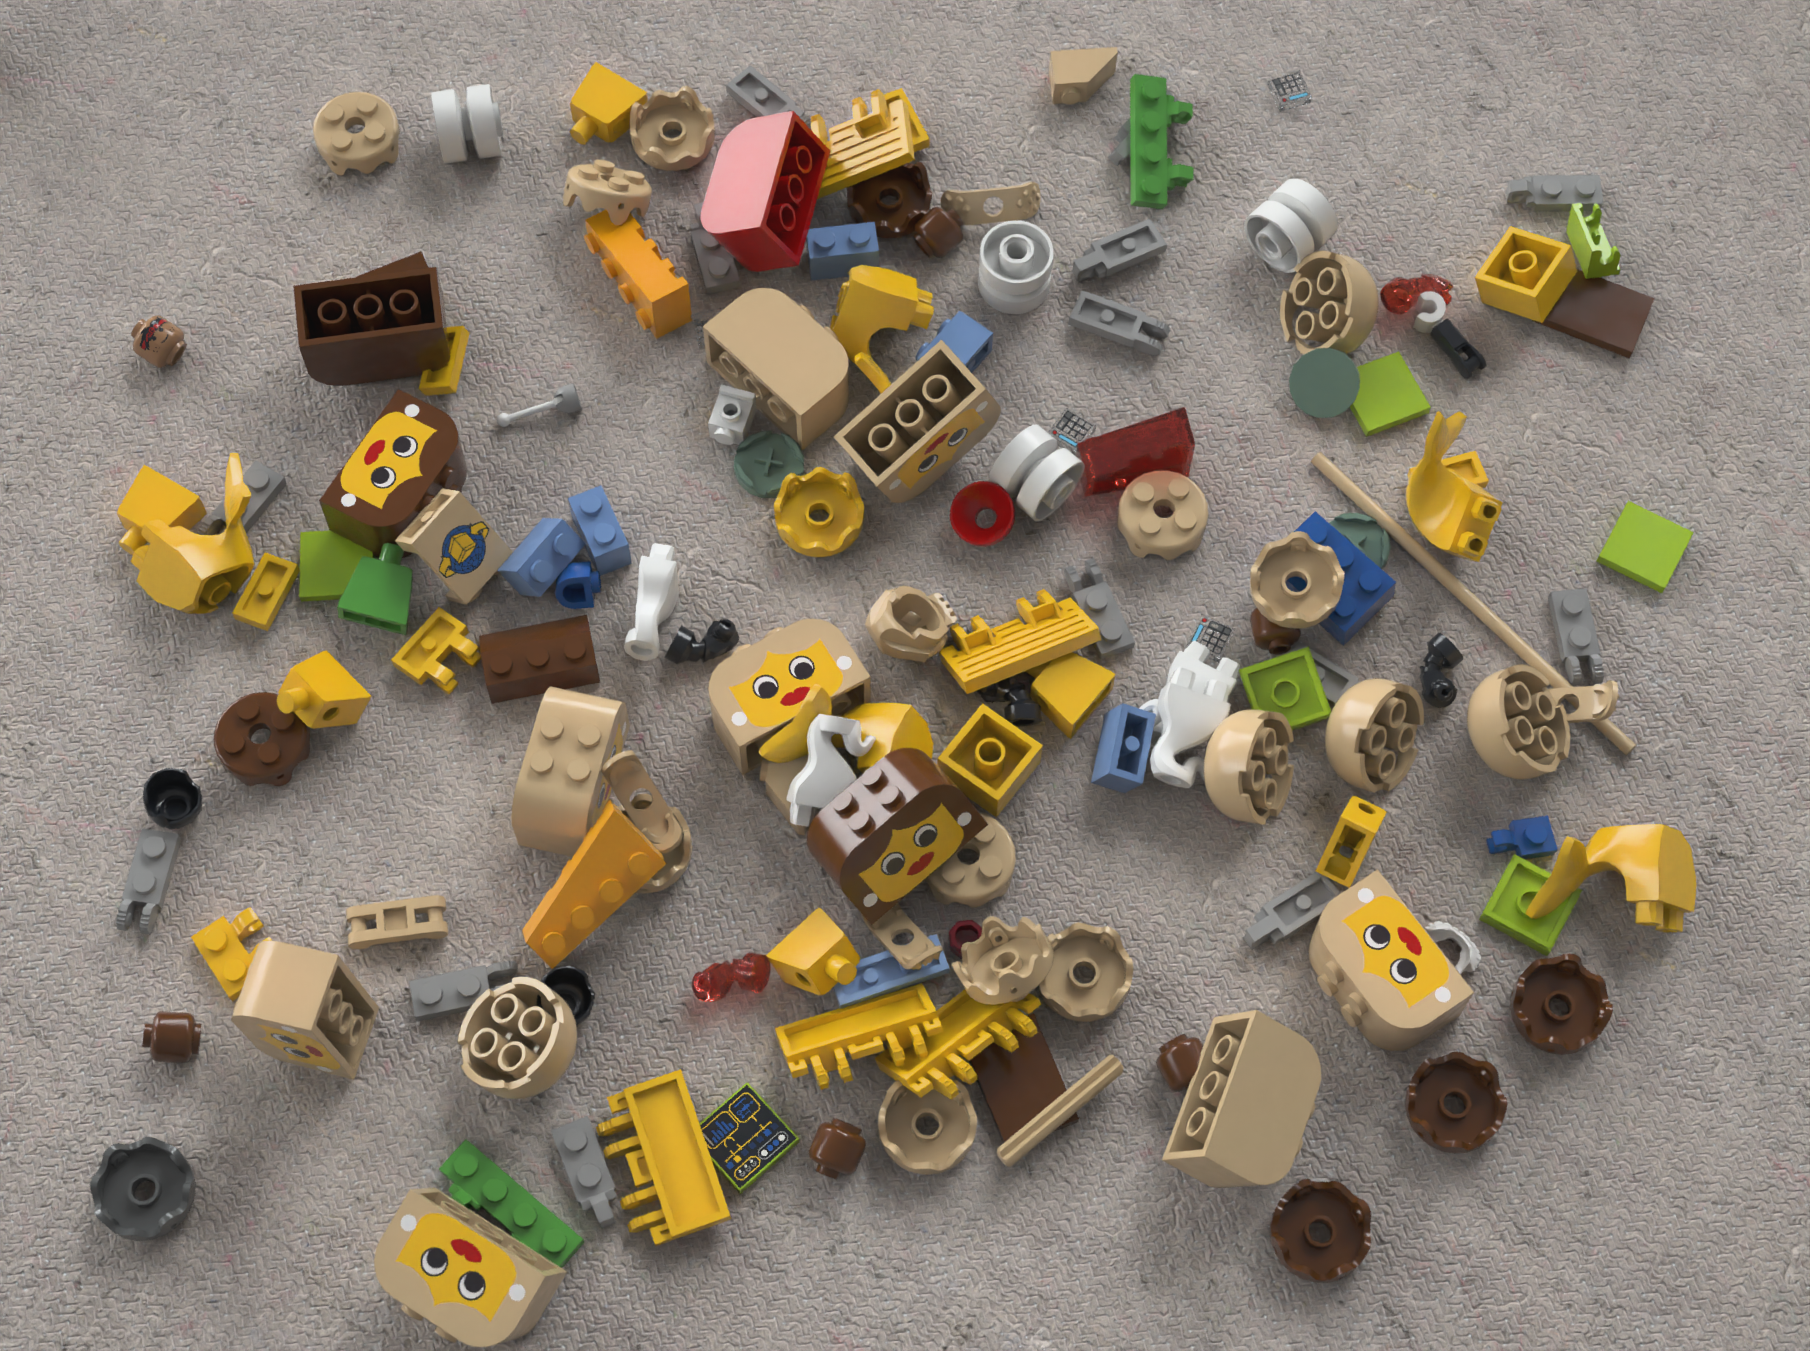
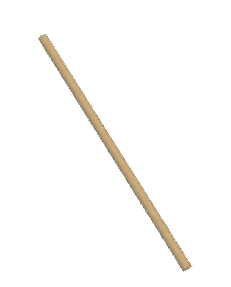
[1311,452,1636,756]

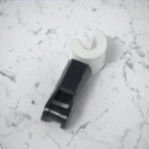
[1413,291,1486,379]

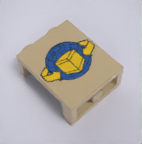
[395,488,513,605]

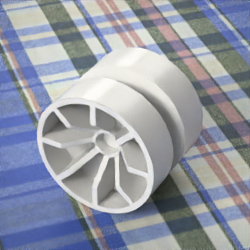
[431,84,504,164]
[1244,179,1338,273]
[978,221,1053,314]
[989,424,1085,522]

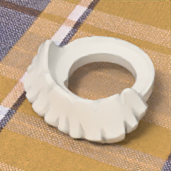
[1425,921,1481,975]

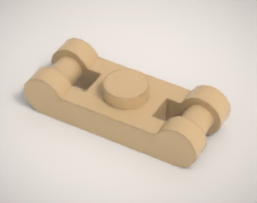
[346,895,448,949]

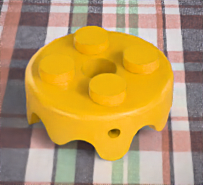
[774,467,864,557]

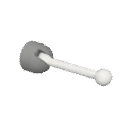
[497,383,582,427]

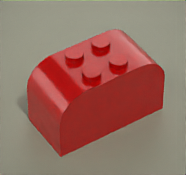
[700,111,830,272]

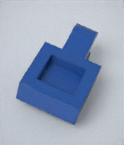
[1486,815,1558,860]

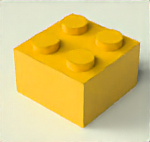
[1475,226,1577,323]
[937,703,1043,817]

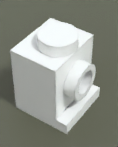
[708,384,756,445]

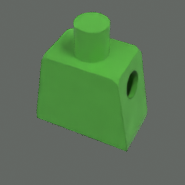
[337,543,413,635]

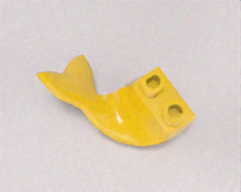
[830,265,934,394]
[1406,411,1503,562]
[130,453,254,614]
[758,683,933,774]
[1526,824,1696,933]

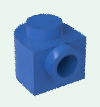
[555,561,601,609]

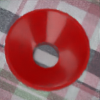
[950,481,1015,547]

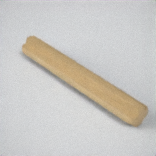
[997,1055,1124,1167]

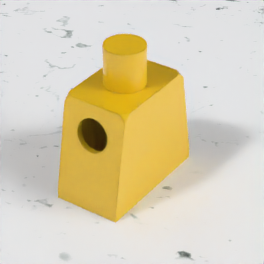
[570,62,648,145]
[117,465,207,555]
[277,650,372,729]
[1025,652,1116,739]
[1315,796,1387,888]
[766,907,860,996]

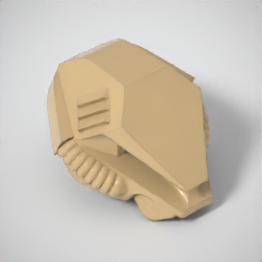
[865,585,957,662]

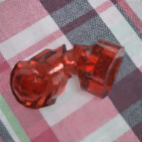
[1380,274,1453,315]
[692,952,771,1002]

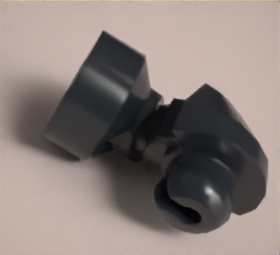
[664,619,739,664]
[1420,632,1464,708]
[976,677,1042,727]

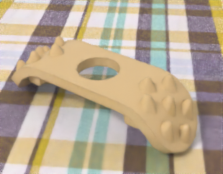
[940,182,1041,225]
[1543,680,1619,723]
[601,750,683,854]
[861,903,943,970]

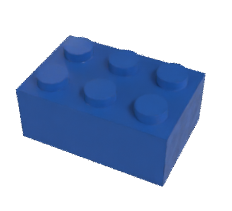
[1285,511,1396,646]

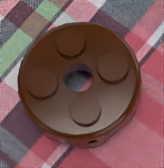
[847,161,932,239]
[214,692,311,787]
[1510,953,1613,1055]
[1405,1052,1507,1154]
[1269,1179,1371,1283]

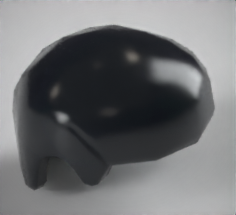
[143,768,202,829]
[537,965,595,1027]

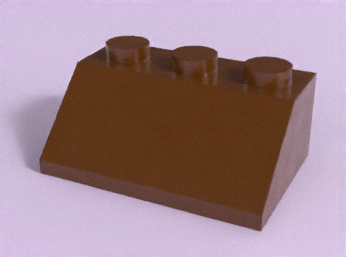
[479,615,600,704]

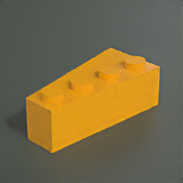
[584,203,692,339]
[522,799,667,969]

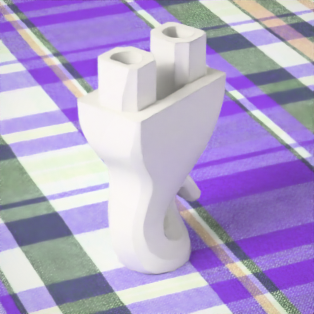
[624,543,679,661]
[1139,641,1240,754]
[1150,667,1231,788]
[786,714,876,827]

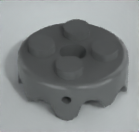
[90,1137,196,1241]

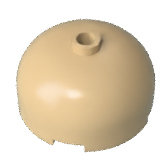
[1280,251,1379,355]
[1467,664,1570,780]
[1325,678,1424,793]
[1204,709,1294,825]
[457,977,577,1099]

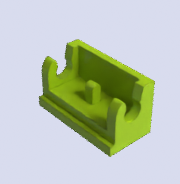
[1566,203,1620,279]

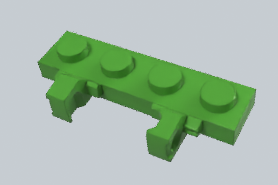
[1130,74,1193,210]
[439,1139,585,1268]

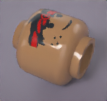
[131,315,187,368]

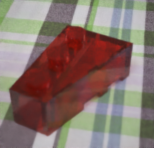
[1076,407,1195,497]

